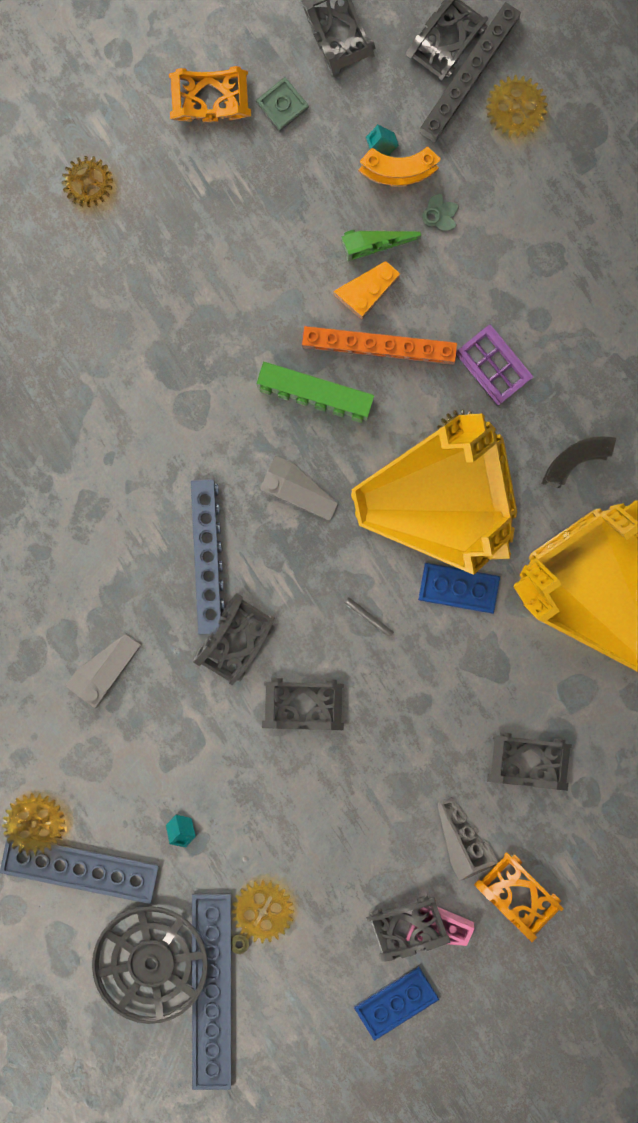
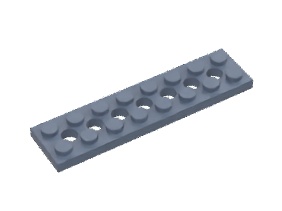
[0,835,159,904]

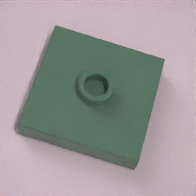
[256,77,309,131]

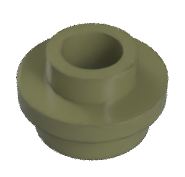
[231,934,249,954]

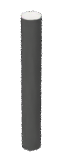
[344,597,394,638]

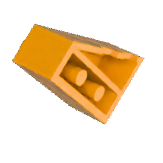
[333,261,400,320]

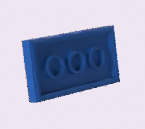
[418,563,501,614]
[354,966,440,1041]

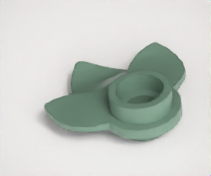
[422,194,458,231]

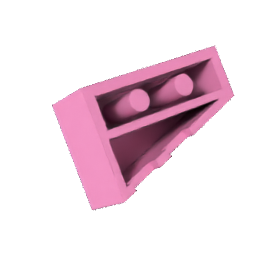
[406,906,474,946]

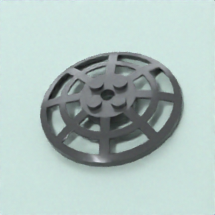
[92,906,208,1024]

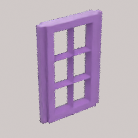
[456,324,533,406]

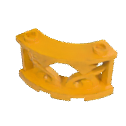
[169,66,251,122]
[358,147,440,187]
[474,852,564,942]

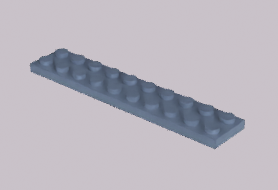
[192,894,231,1090]

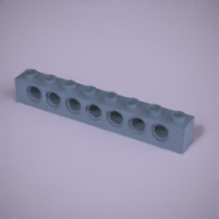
[191,480,225,635]

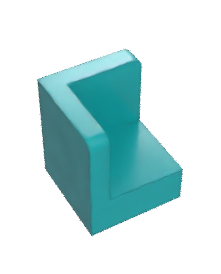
[366,124,399,156]
[166,815,196,848]

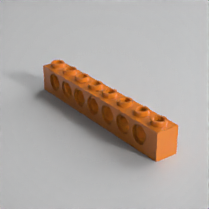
[302,326,457,365]

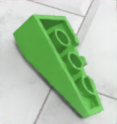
[341,230,421,262]

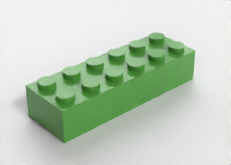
[256,361,374,423]

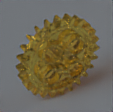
[485,75,548,138]
[2,793,65,856]
[231,879,294,943]

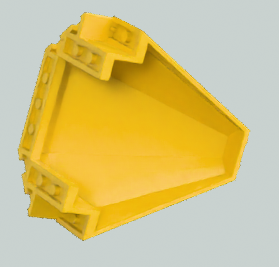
[351,413,517,575]
[513,500,638,672]

